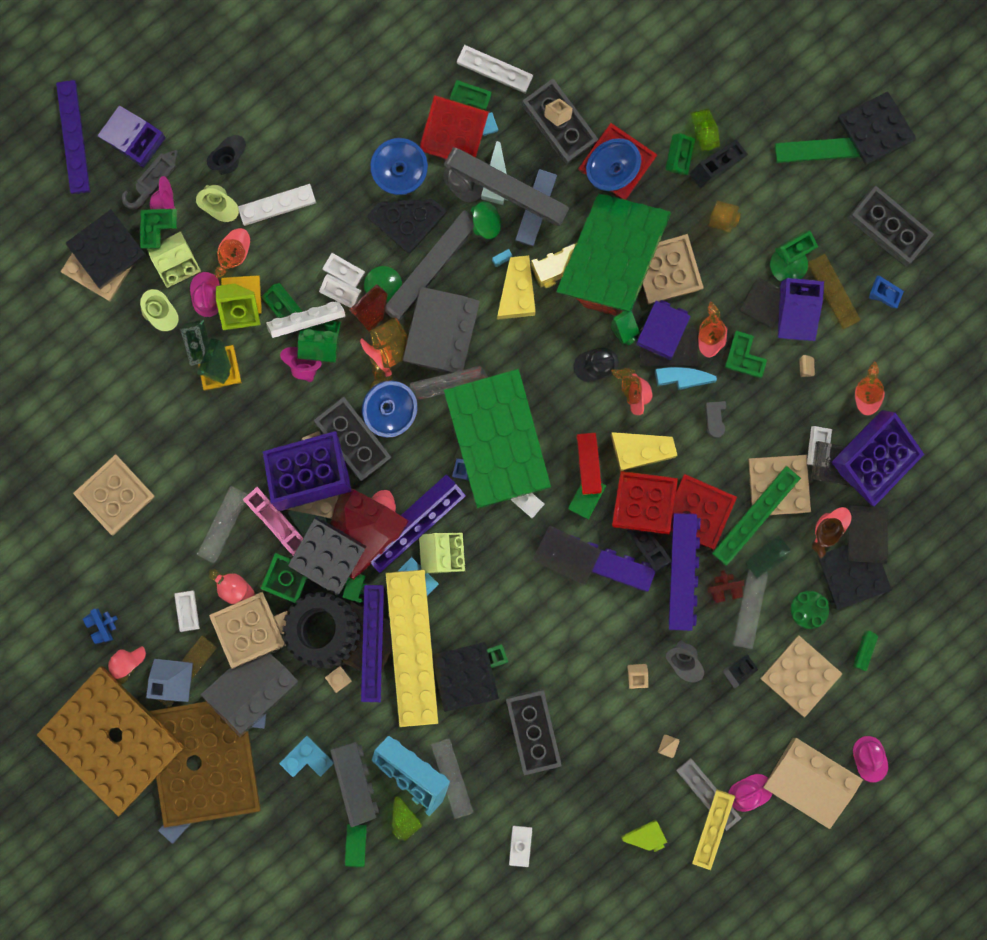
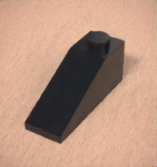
[689,140,748,188]

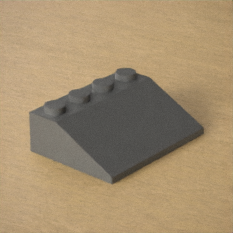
[402,287,480,376]
[200,653,298,737]
[331,742,379,827]

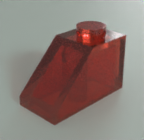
[349,284,387,332]

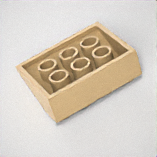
[763,738,863,829]

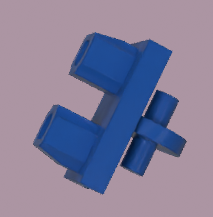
[83,608,118,644]

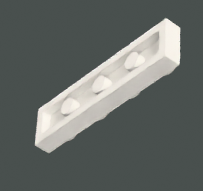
[457,45,533,94]
[238,184,316,226]
[266,301,345,338]

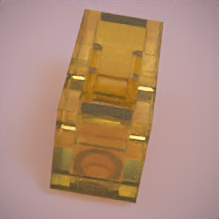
[708,201,741,232]

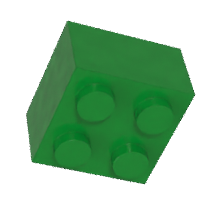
[261,553,309,604]

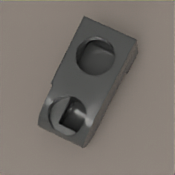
[705,401,726,439]

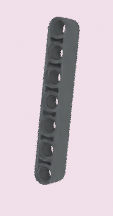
[444,147,569,226]
[383,210,474,322]

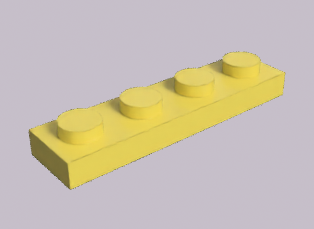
[692,790,735,870]

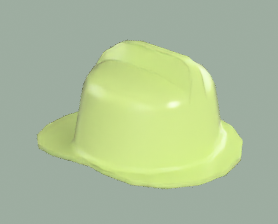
[196,185,239,222]
[140,289,179,331]

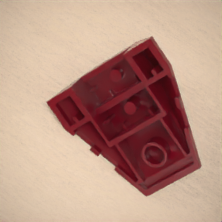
[330,489,408,580]

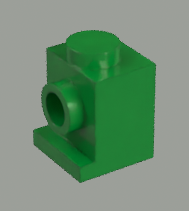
[343,574,367,603]

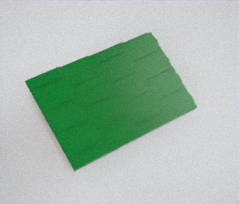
[556,193,671,316]
[444,369,551,509]

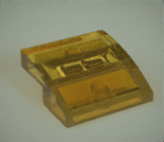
[370,318,408,368]

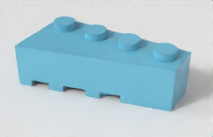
[372,736,450,816]

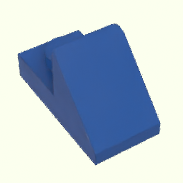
[869,276,904,309]

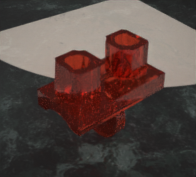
[708,570,745,603]

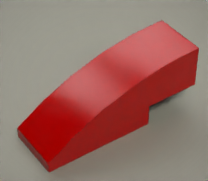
[577,433,602,495]

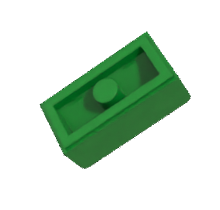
[665,133,695,175]
[775,230,818,265]
[261,283,303,318]
[568,483,606,520]
[853,630,878,671]

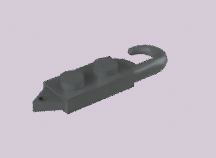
[122,150,178,210]

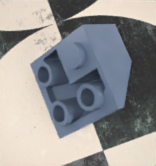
[146,659,193,702]

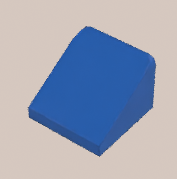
[452,458,469,481]

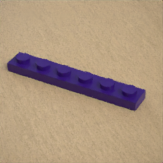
[56,80,91,194]
[361,585,384,702]

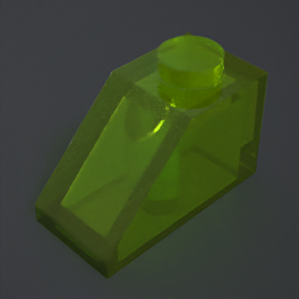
[691,108,720,151]
[392,795,423,841]

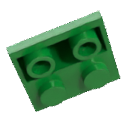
[298,320,341,362]

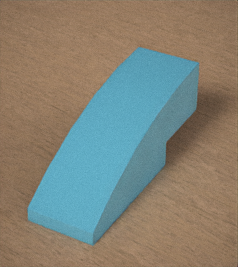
[655,367,717,390]

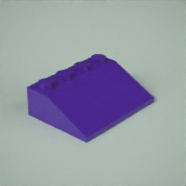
[832,410,924,507]
[263,431,351,512]

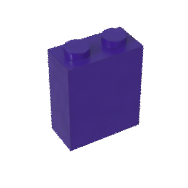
[636,300,691,360]

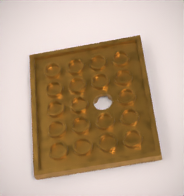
[37,666,185,817]
[149,702,261,828]

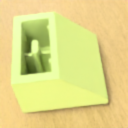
[147,232,201,288]
[419,533,465,573]

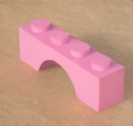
[243,487,303,556]

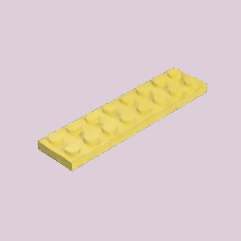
[386,569,438,727]

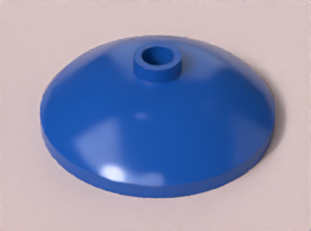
[371,138,428,195]
[586,138,641,191]
[362,380,417,437]

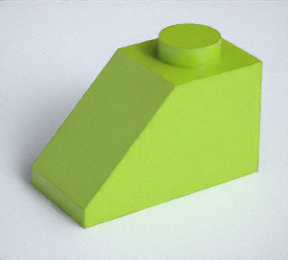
[621,819,667,852]

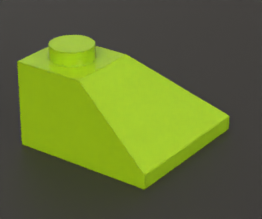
[216,284,261,330]

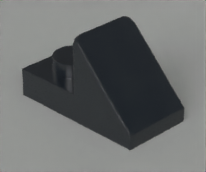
[723,654,758,688]

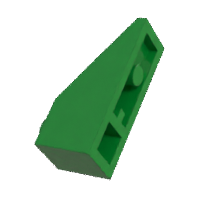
[610,311,640,346]

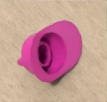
[150,176,175,210]
[190,272,220,317]
[280,347,322,382]
[853,736,888,782]
[729,774,772,812]

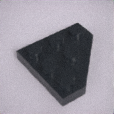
[367,199,447,254]

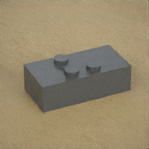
[521,79,598,165]
[847,186,934,267]
[313,397,392,482]
[505,688,562,775]

